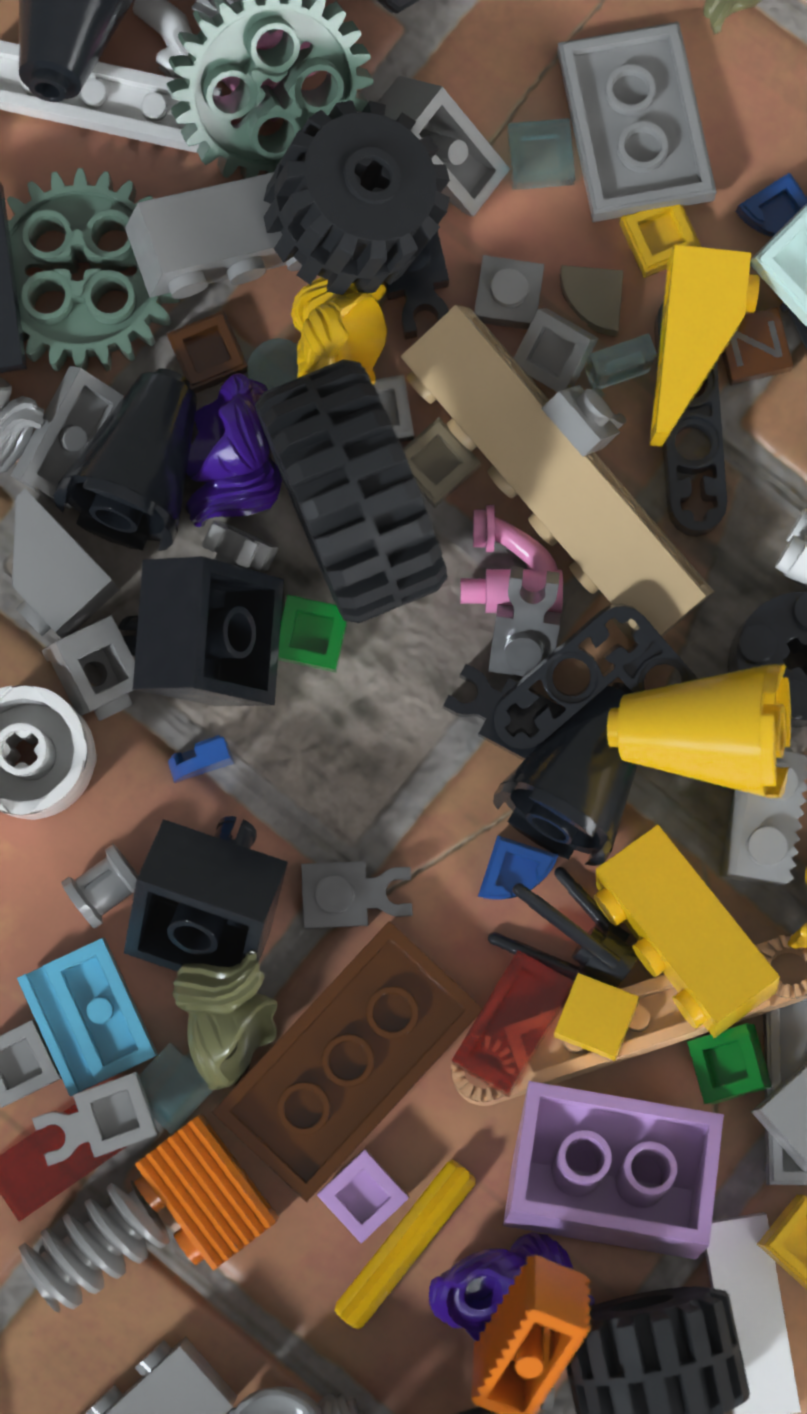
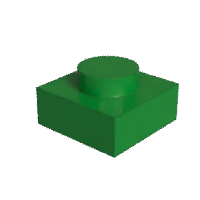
[278,595,348,673]
[687,1023,772,1105]

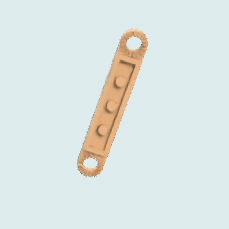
[451,934,807,1106]

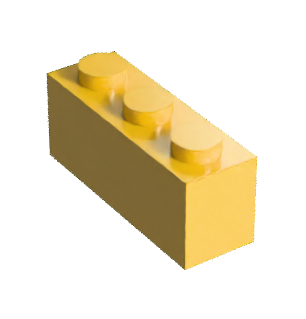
[593,825,780,1038]

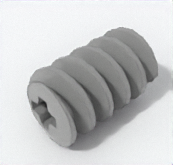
[19,1180,170,1313]

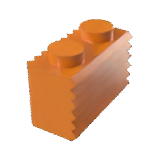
[134,1113,279,1271]
[471,1255,591,1414]

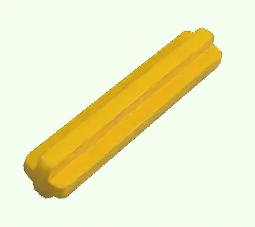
[335,1160,476,1330]

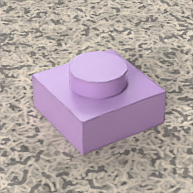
[317,1149,409,1244]

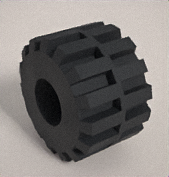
[263,100,450,295]
[566,1286,750,1414]

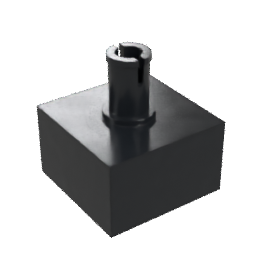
[118,556,284,706]
[124,816,288,972]

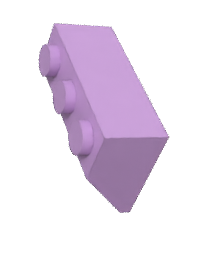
[503,1081,724,1260]

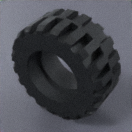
[255,359,448,623]

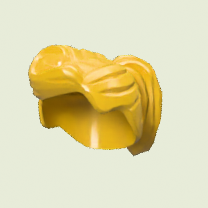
[291,277,387,385]

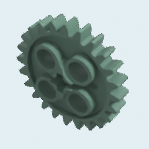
[167,0,374,179]
[6,168,181,371]

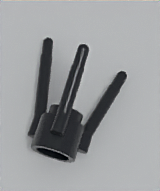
[488,867,638,988]

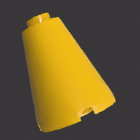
[607,664,791,798]

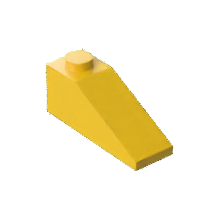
[649,244,760,447]

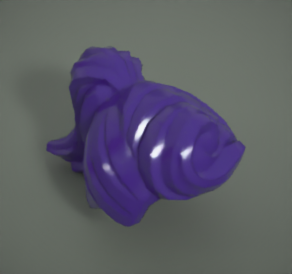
[186,373,282,527]
[429,1232,595,1341]

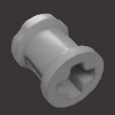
[61,844,138,929]

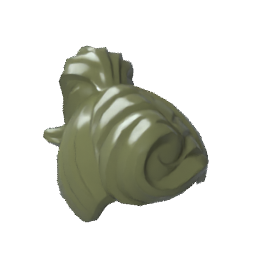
[172,950,277,1090]

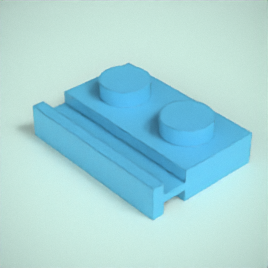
[17,938,158,1096]

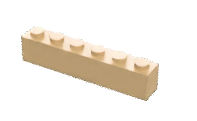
[400,305,714,642]

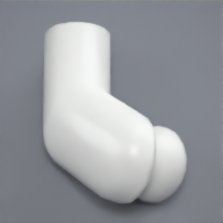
[133,0,192,79]

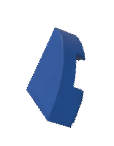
[735,173,807,237]
[167,735,235,783]
[478,836,558,900]

